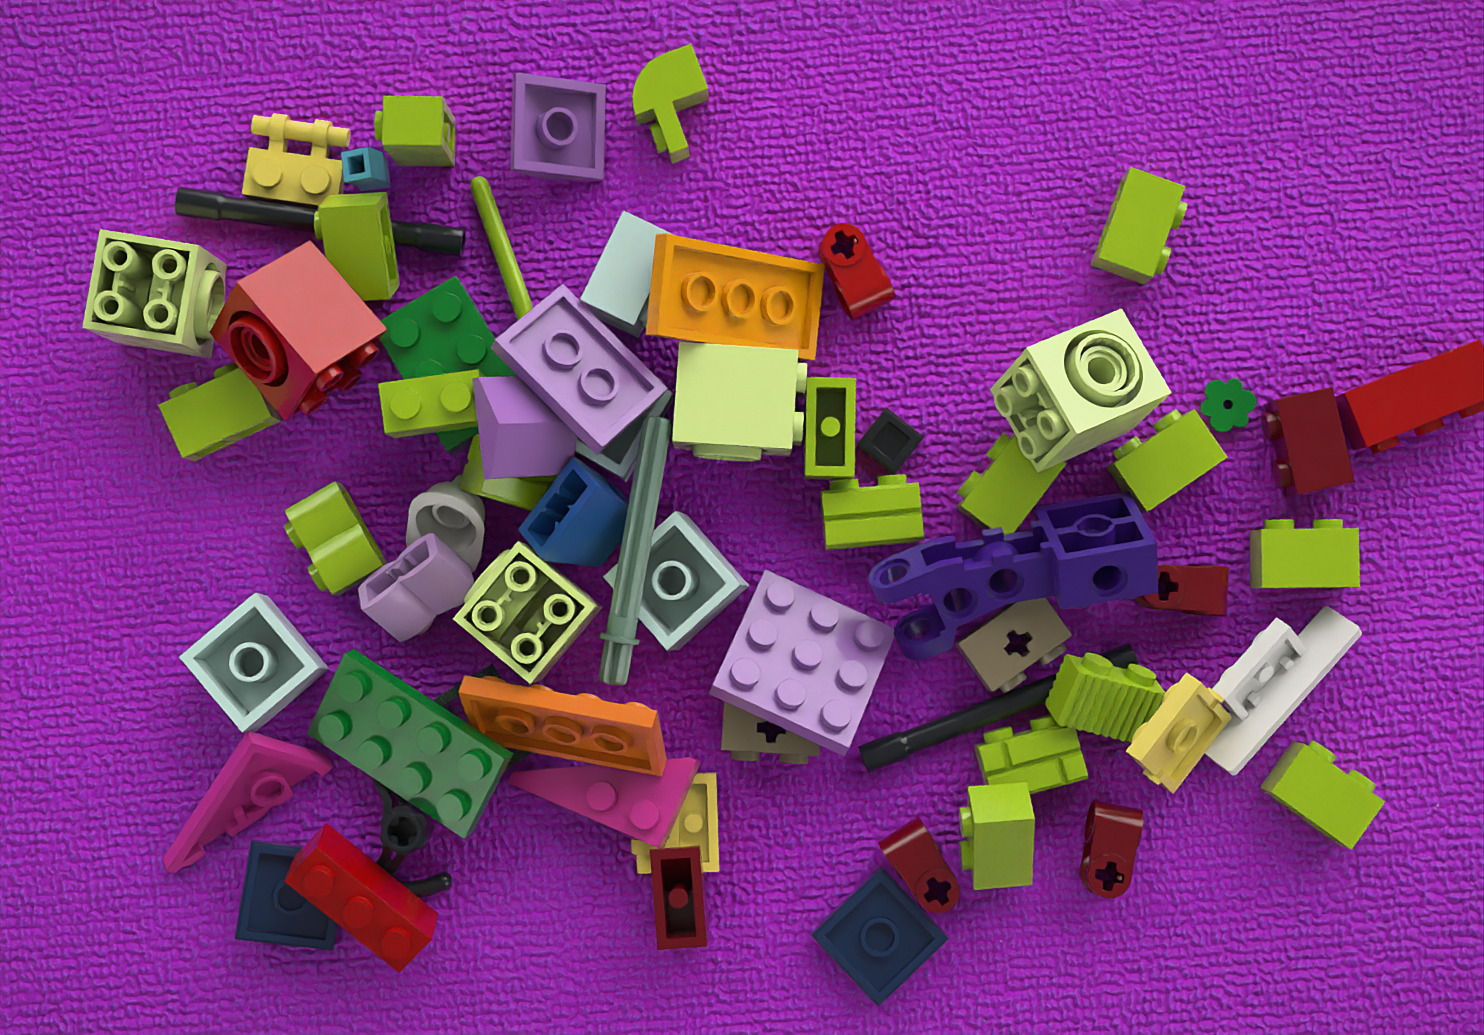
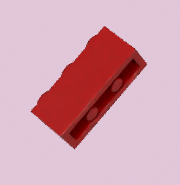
[1335,339,1484,455]
[284,823,438,973]

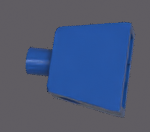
[518,457,629,567]

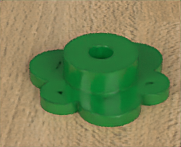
[1200,378,1257,432]

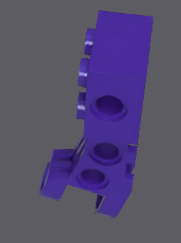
[869,491,1158,660]

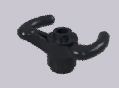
[372,777,452,898]

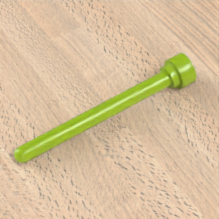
[470,176,533,320]

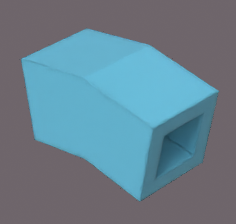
[341,147,391,191]

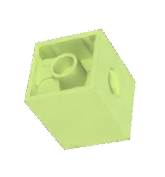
[82,229,227,358]
[990,308,1172,473]
[672,342,807,461]
[453,541,603,684]

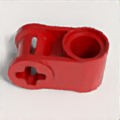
[818,223,896,321]

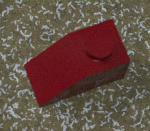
[650,845,710,950]

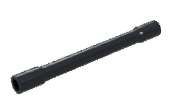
[175,187,466,257]
[858,643,1139,773]

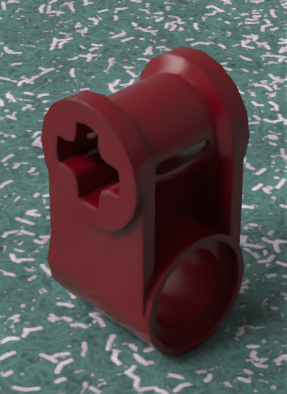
[1134,564,1229,616]
[1079,800,1143,898]
[877,816,960,913]

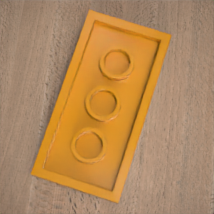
[645,234,825,360]

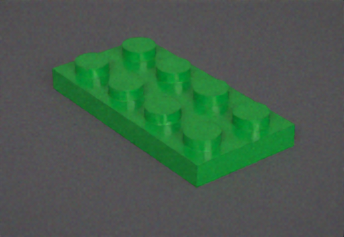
[307,649,513,839]

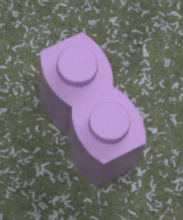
[358,533,474,642]

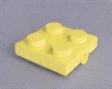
[1126,672,1232,794]

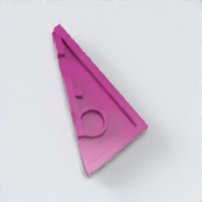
[163,731,333,873]
[507,757,700,848]

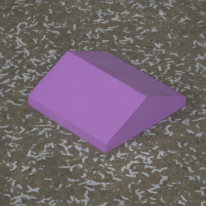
[510,72,606,181]
[472,376,578,480]

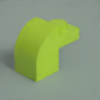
[632,43,709,163]

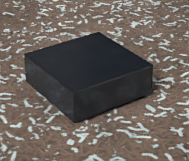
[856,407,924,475]

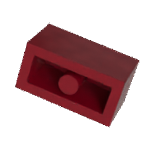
[1261,387,1355,497]

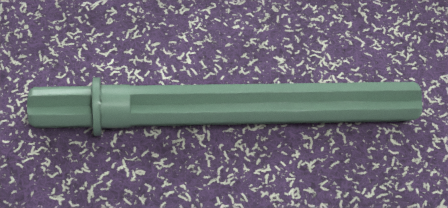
[599,416,672,686]

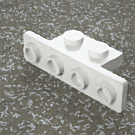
[1204,606,1362,775]

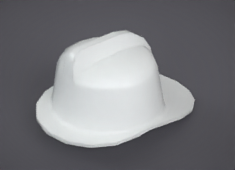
[406,475,485,572]

